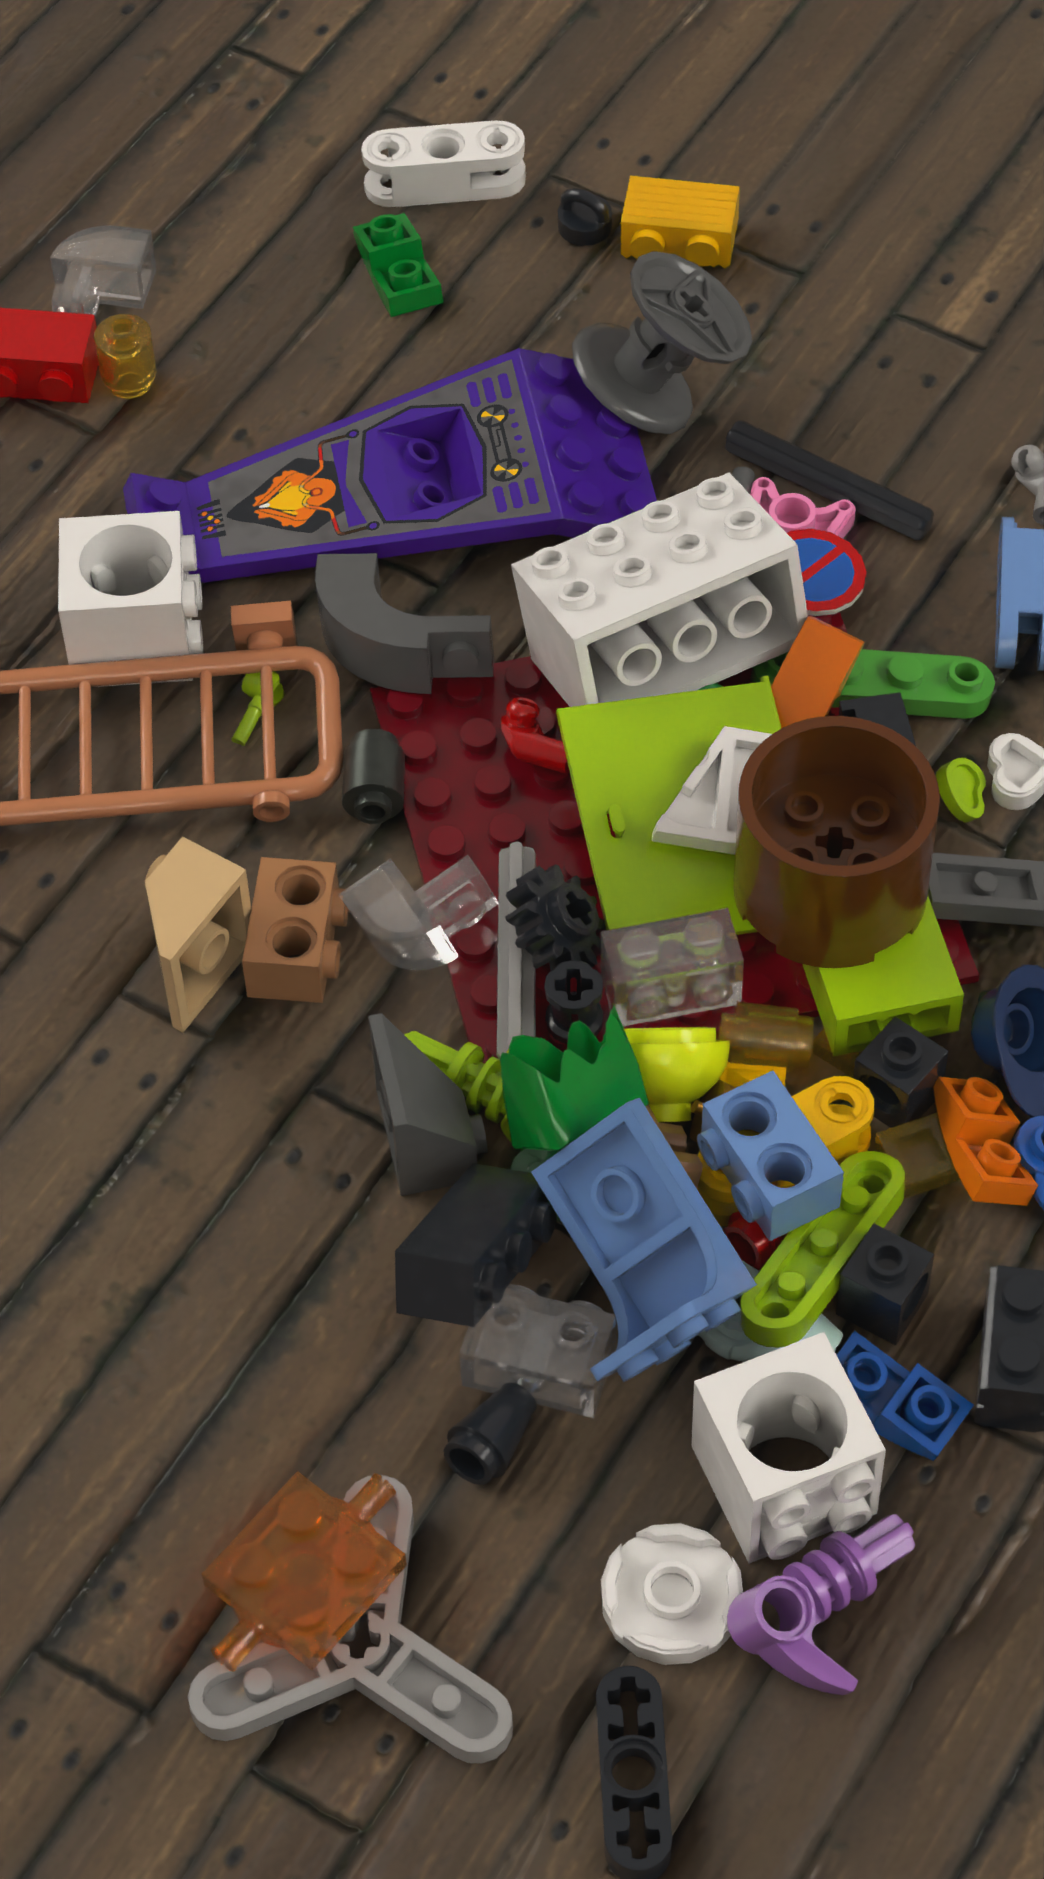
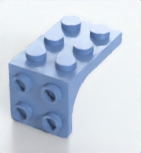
[531,1098,757,1382]

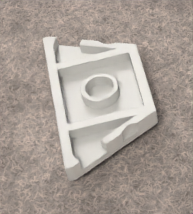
[651,726,772,855]

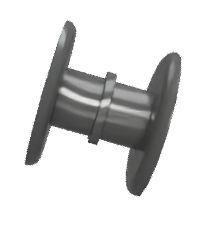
[572,251,753,434]

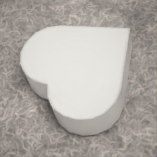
[987,733,1044,810]

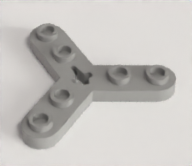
[188,1475,513,1763]

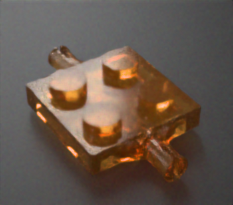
[202,1471,407,1672]

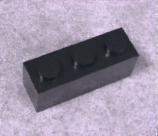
[395,1163,556,1327]

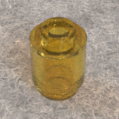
[94,314,157,399]
[718,1001,814,1073]

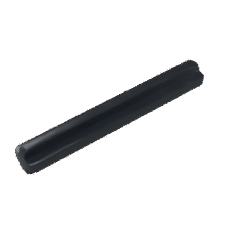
[725,420,934,541]

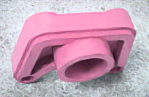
[750,477,856,539]

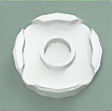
[601,1523,743,1665]

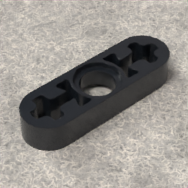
[596,1666,672,1879]

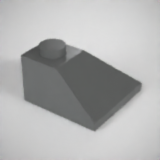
[368,1013,488,1196]

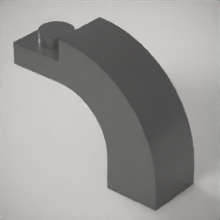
[315,553,494,694]

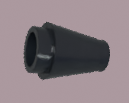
[444,1382,537,1485]

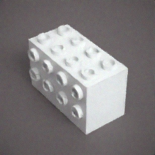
[511,473,808,707]

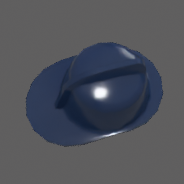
[971,965,1044,1117]

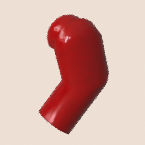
[501,697,569,774]

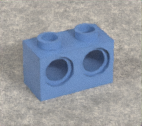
[697,1070,844,1241]

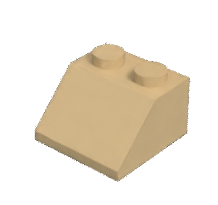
[145,836,251,1033]

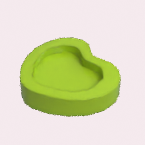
[935,758,986,823]

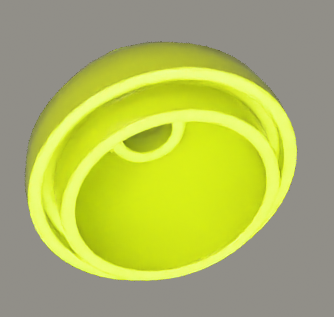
[624,1027,730,1122]

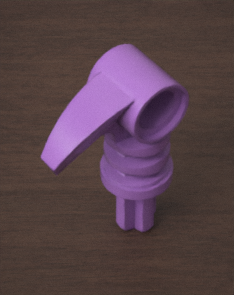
[727,1515,915,1695]

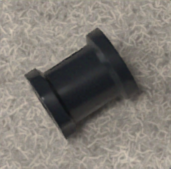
[544,960,603,1044]

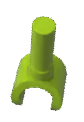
[231,671,284,746]

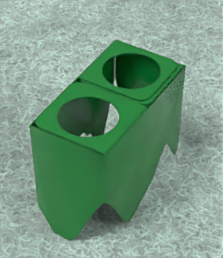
[500,1005,649,1151]

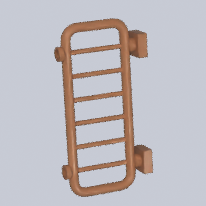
[0,601,343,826]

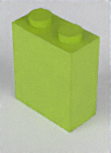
[803,896,964,1057]

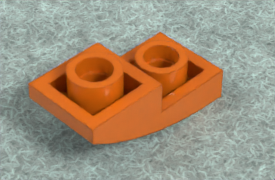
[771,615,865,728]
[933,1076,1038,1206]

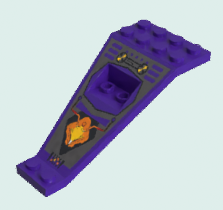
[123,348,657,583]

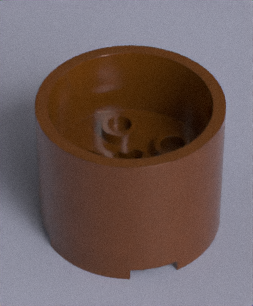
[734,716,940,968]

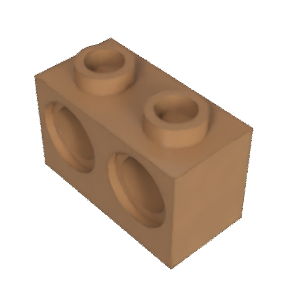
[242,857,349,1003]

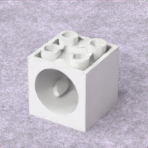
[58,511,203,687]
[691,1332,886,1564]

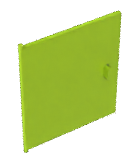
[556,676,782,953]

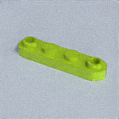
[740,1151,905,1348]

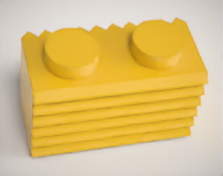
[621,175,740,269]

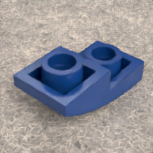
[837,1330,974,1461]

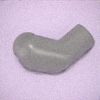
[1011,445,1044,525]

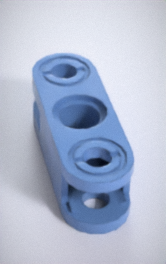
[995,517,1044,671]

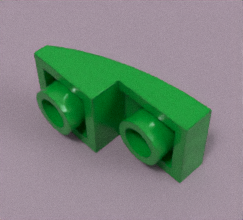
[353,213,443,317]

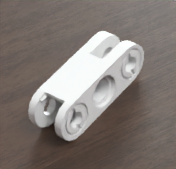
[361,121,526,207]

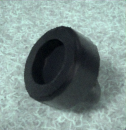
[558,188,612,246]

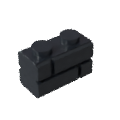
[974,1265,1044,1433]

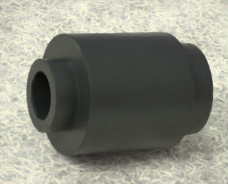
[342,729,405,824]

